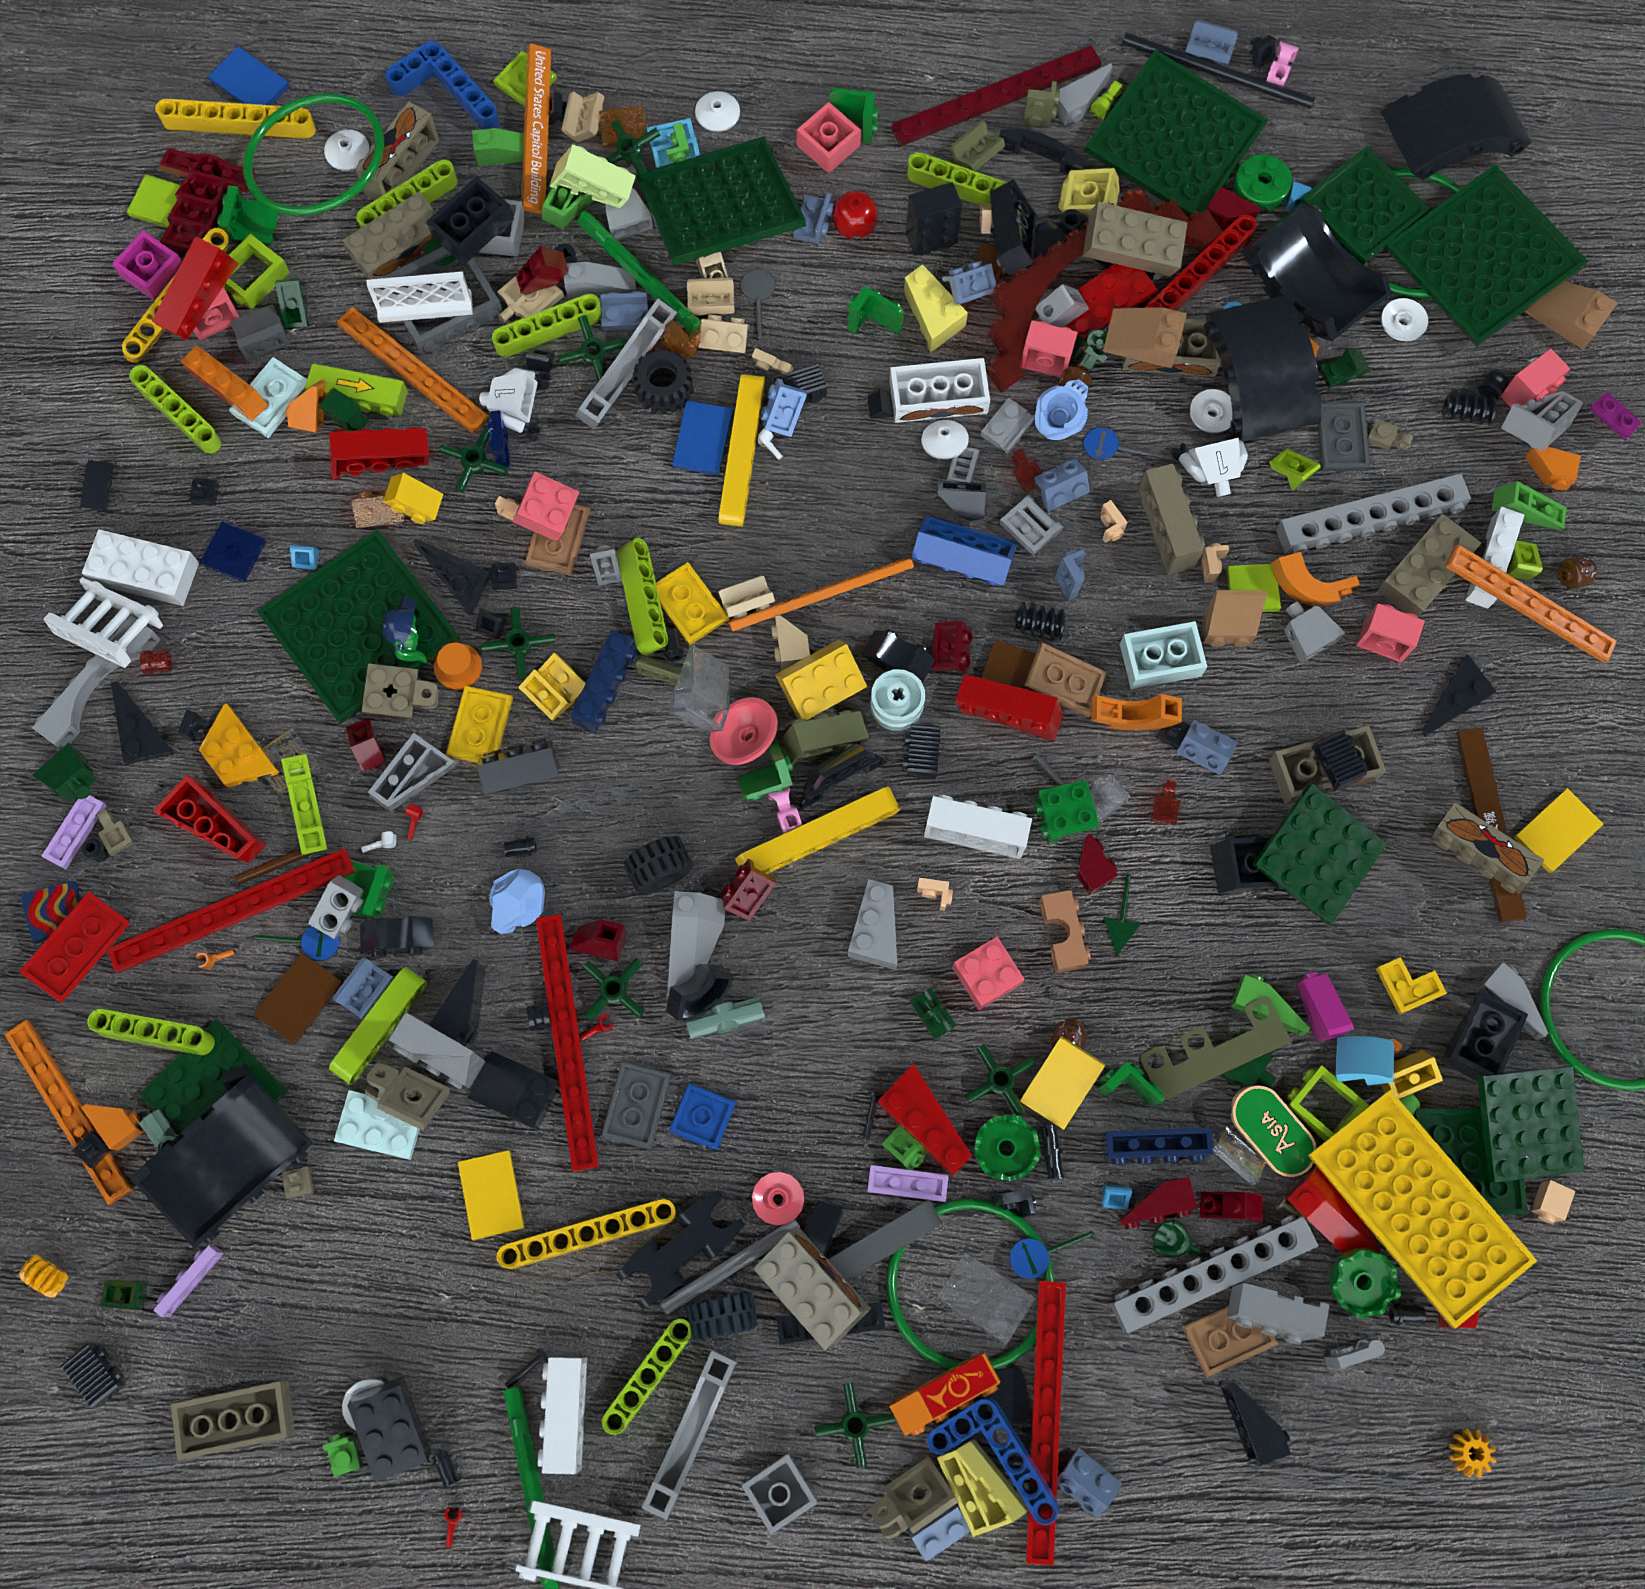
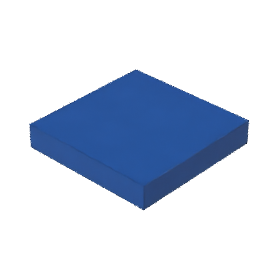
[669,1083,736,1151]

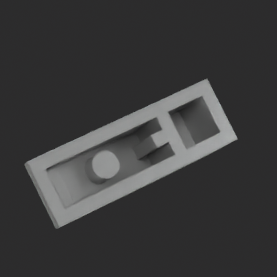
[1056,63,1113,126]
[564,262,636,298]
[590,545,622,586]
[1476,962,1548,1040]

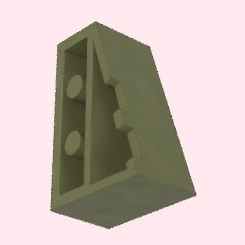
[779,710,869,767]

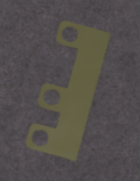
[1141,997,1292,1102]

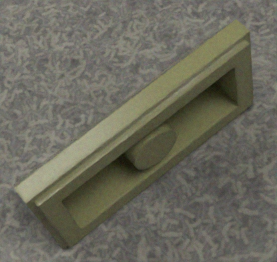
[636,657,689,687]

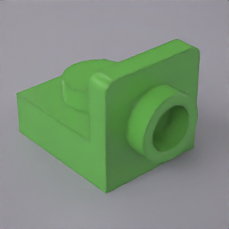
[666,122,690,163]
[882,1125,927,1170]
[322,1432,362,1477]

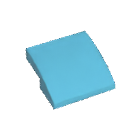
[646,118,700,168]
[1336,1036,1394,1086]

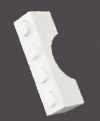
[1465,507,1524,609]

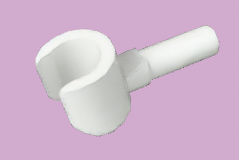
[757,428,783,460]
[361,832,396,853]

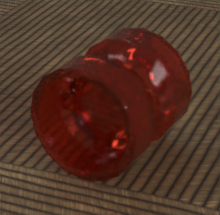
[140,648,172,675]

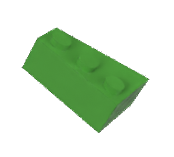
[542,185,594,229]

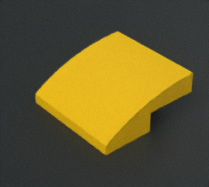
[518,653,586,721]

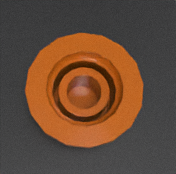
[434,643,483,690]

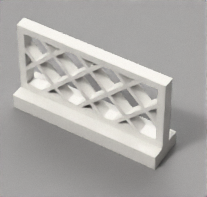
[367,272,473,323]

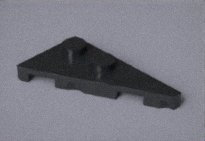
[413,538,492,615]
[1422,654,1496,737]
[111,681,174,765]

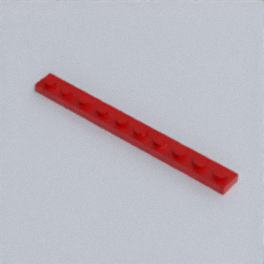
[107,848,356,974]
[536,914,600,1172]
[1025,1280,1066,1566]

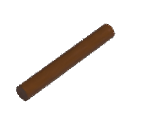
[235,849,310,885]

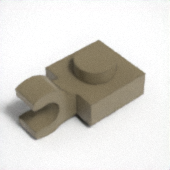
[1368,419,1413,451]
[97,809,135,856]

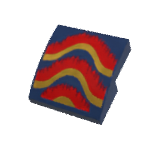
[20,881,81,944]

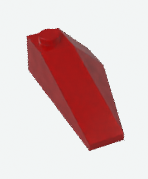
[1286,1166,1382,1254]

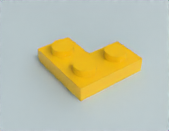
[1376,957,1447,1015]

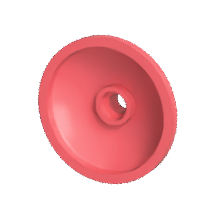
[710,697,778,765]

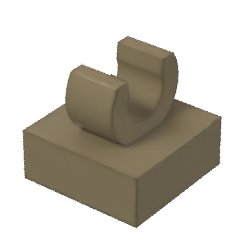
[282,1166,314,1199]

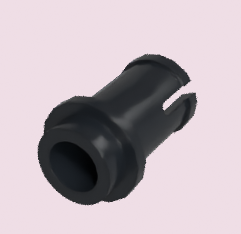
[665,629,684,662]
[504,836,537,857]
[82,839,109,862]
[1389,1303,1426,1325]
[431,1450,460,1488]

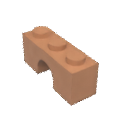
[1039,890,1091,974]

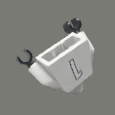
[479,368,550,442]
[1172,432,1248,497]

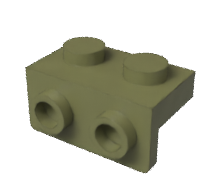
[1023,81,1060,127]
[950,120,1005,171]

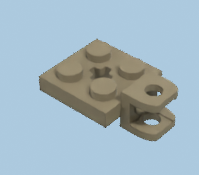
[362,664,439,719]
[365,1063,450,1130]
[869,1456,958,1539]

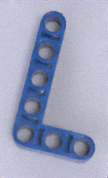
[385,41,499,129]
[927,1397,1060,1525]

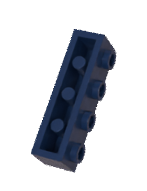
[571,630,637,733]
[1102,1128,1214,1165]

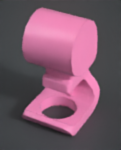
[1266,41,1299,87]
[767,786,802,834]

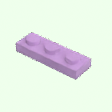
[42,795,107,869]
[867,1165,949,1202]
[154,1245,224,1317]

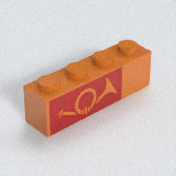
[180,345,268,422]
[890,1350,1000,1436]

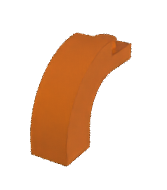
[1270,552,1360,607]
[1091,694,1182,731]

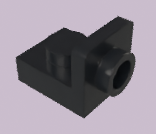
[991,1188,1036,1218]

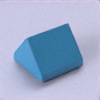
[1286,181,1312,212]
[290,545,320,570]
[1102,1184,1132,1210]

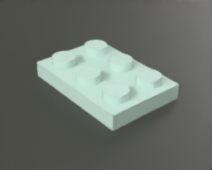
[229,357,307,438]
[334,1090,420,1160]

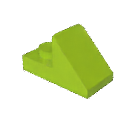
[1270,449,1320,491]
[1507,540,1543,580]

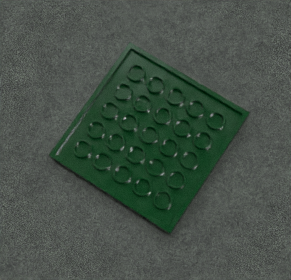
[1084,49,1268,223]
[635,136,806,266]
[1385,164,1589,347]
[257,529,461,724]

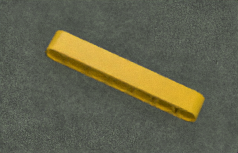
[155,99,316,139]
[122,228,228,363]
[719,374,765,527]
[735,787,901,874]
[497,1199,677,1269]

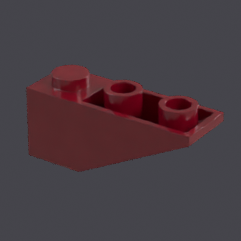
[1116,1177,1198,1230]

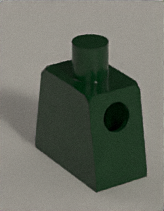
[33,742,96,802]
[1219,1029,1277,1088]

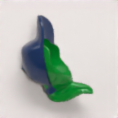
[382,596,427,664]

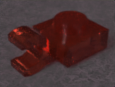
[1011,448,1043,493]
[1150,780,1181,826]

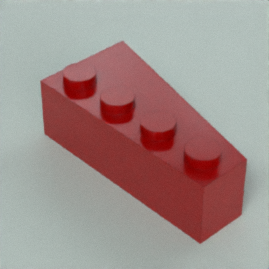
[152,236,239,340]
[328,427,429,480]
[955,674,1063,742]
[152,775,266,863]
[877,1064,972,1177]

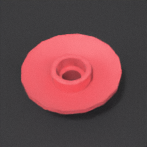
[752,1172,804,1225]

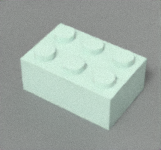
[1120,621,1207,689]

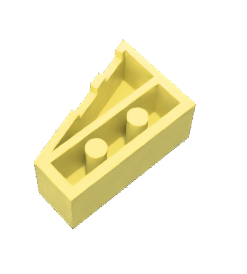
[904,264,968,353]
[937,1439,1030,1537]

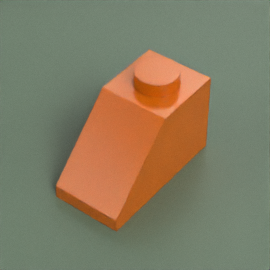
[286,379,326,432]
[1525,447,1581,490]
[81,1104,144,1151]

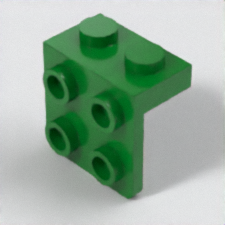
[830,88,879,143]
[218,185,279,246]
[847,286,904,334]
[737,740,793,800]
[1033,780,1099,845]
[341,861,394,919]
[1097,1062,1164,1107]

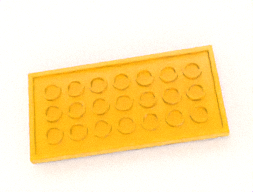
[1308,1090,1537,1329]

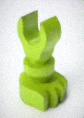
[1090,81,1123,120]

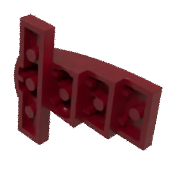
[159,148,256,253]

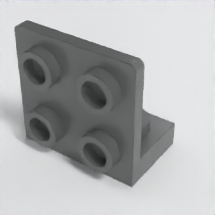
[230,304,291,361]

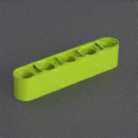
[907,152,1007,205]
[356,160,457,228]
[492,294,602,357]
[130,365,221,454]
[617,538,668,656]
[329,967,427,1085]
[87,1009,215,1055]
[602,1319,692,1435]

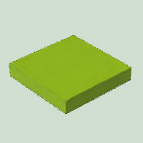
[493,51,557,107]
[127,174,181,228]
[1226,564,1281,612]

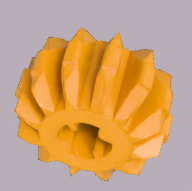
[19,1255,68,1297]
[1448,1429,1497,1478]

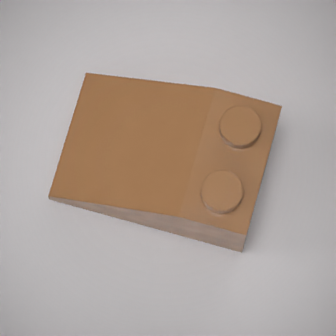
[1524,282,1618,350]
[1103,308,1187,368]
[1202,590,1266,647]

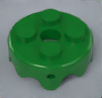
[1233,154,1292,211]
[974,1114,1041,1182]
[1329,1248,1401,1319]

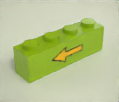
[305,363,408,417]

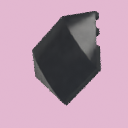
[800,744,887,810]

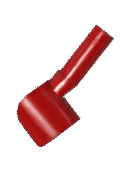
[405,803,423,840]
[580,1014,614,1041]
[444,1507,463,1548]

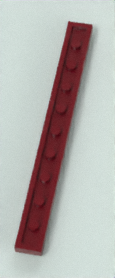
[891,45,1102,147]

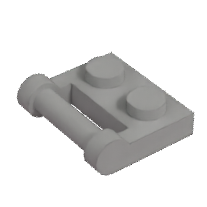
[1000,495,1064,555]
[1324,1340,1385,1369]

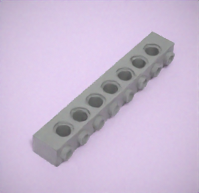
[1276,474,1471,555]
[1110,1214,1318,1334]

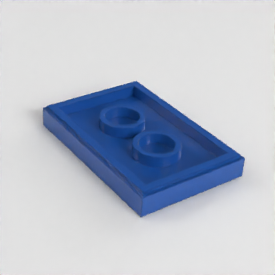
[208,47,290,106]
[672,401,733,475]

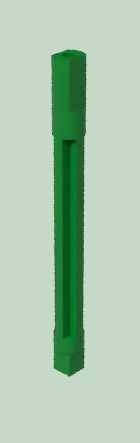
[577,211,702,333]
[503,1386,560,1589]

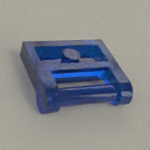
[488,410,511,469]

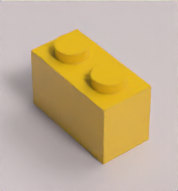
[383,473,443,524]
[1381,1050,1443,1099]

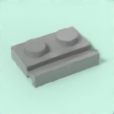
[980,398,1035,454]

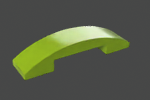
[281,754,327,856]

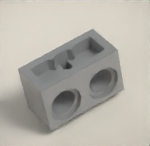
[308,875,365,939]

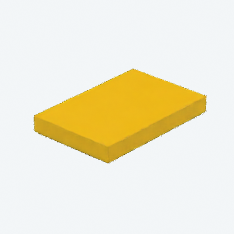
[656,562,729,646]
[446,686,513,763]
[1514,788,1604,874]
[1020,1036,1106,1130]
[458,1150,525,1241]

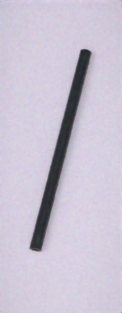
[1122,33,1315,109]

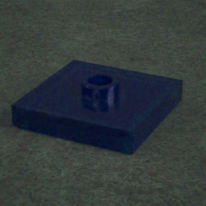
[200,521,267,583]

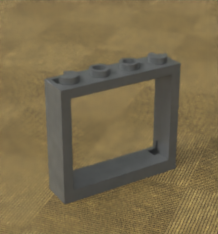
[380,247,503,355]

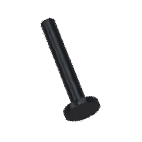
[863,1091,883,1140]
[505,1348,548,1389]

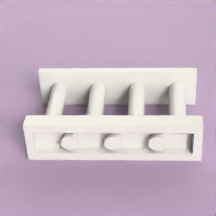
[43,578,163,668]
[514,1500,641,1589]

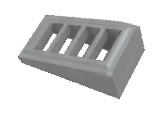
[946,447,979,482]

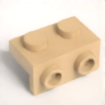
[562,92,604,143]
[687,278,734,316]
[699,315,750,353]
[718,575,775,619]

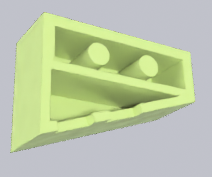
[549,144,635,208]

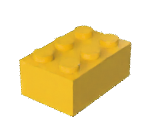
[775,640,867,720]

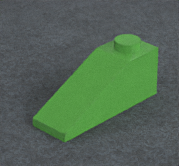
[472,128,524,166]
[1492,481,1567,530]
[1230,974,1309,1036]

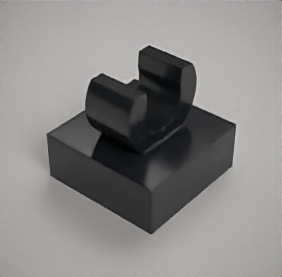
[1250,35,1275,68]
[548,91,567,125]
[189,478,219,506]
[491,563,517,590]
[178,710,211,742]
[1156,722,1190,749]
[222,1063,254,1091]
[72,1131,111,1169]

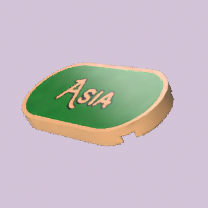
[1231,1085,1316,1177]

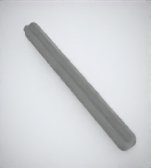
[661,1219,800,1314]

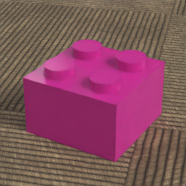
[112,231,182,301]

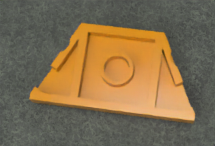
[199,703,280,788]

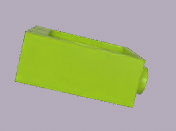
[224,234,290,310]
[1286,1065,1370,1142]

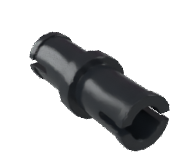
[1040,1125,1065,1179]

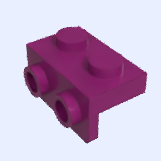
[1590,391,1643,441]

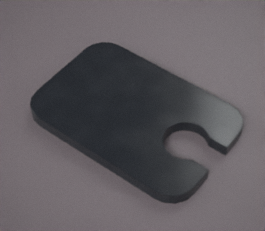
[949,1368,1029,1433]

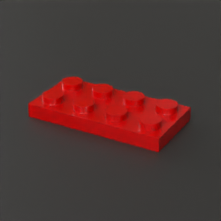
[1065,264,1157,341]
[19,891,131,1003]

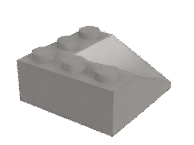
[389,1013,486,1089]

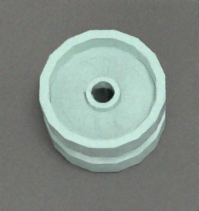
[870,669,925,731]

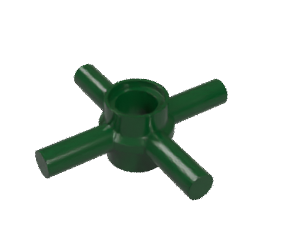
[605,120,661,179]
[558,315,627,382]
[439,427,508,493]
[481,607,556,679]
[582,958,645,1021]
[965,1044,1036,1115]
[814,1382,896,1468]

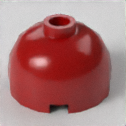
[832,190,878,239]

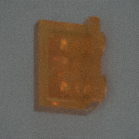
[599,106,647,148]
[661,319,702,360]
[351,489,405,528]

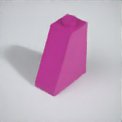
[1297,972,1354,1043]

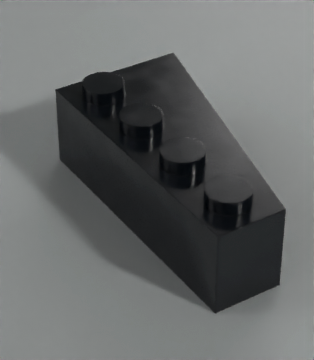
[990,179,1037,275]

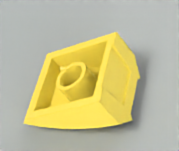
[1058,168,1120,217]

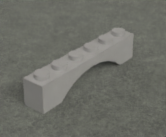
[575,299,677,430]
[32,615,161,750]
[642,1350,737,1520]

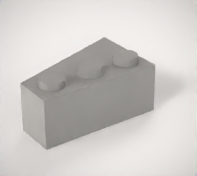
[1501,391,1583,451]
[368,733,456,812]
[847,879,897,970]
[1227,1283,1329,1344]

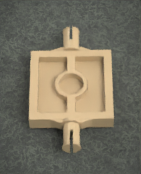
[497,276,564,323]

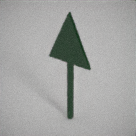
[1103,874,1141,956]

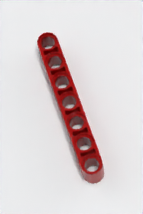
[1145,214,1257,311]

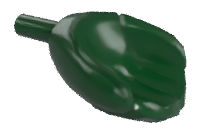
[1152,1220,1204,1258]

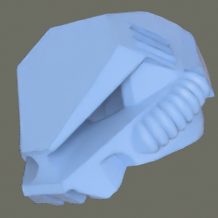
[1035,379,1088,440]
[489,869,545,935]

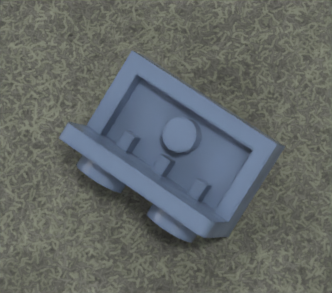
[1186,20,1238,64]
[1034,459,1090,512]
[1177,720,1238,775]
[333,957,394,1020]
[1057,1448,1122,1517]
[906,1504,971,1562]

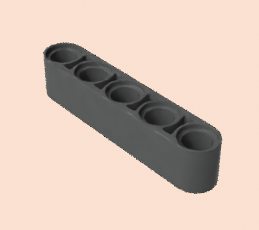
[828,1200,943,1281]

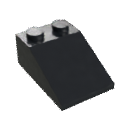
[1210,837,1281,894]
[429,958,486,1046]
[1441,990,1528,1081]
[468,1051,560,1131]
[1218,1381,1292,1466]

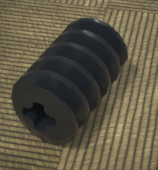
[1441,389,1496,427]
[1013,602,1066,640]

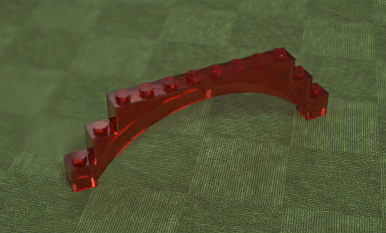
[986,188,1223,393]

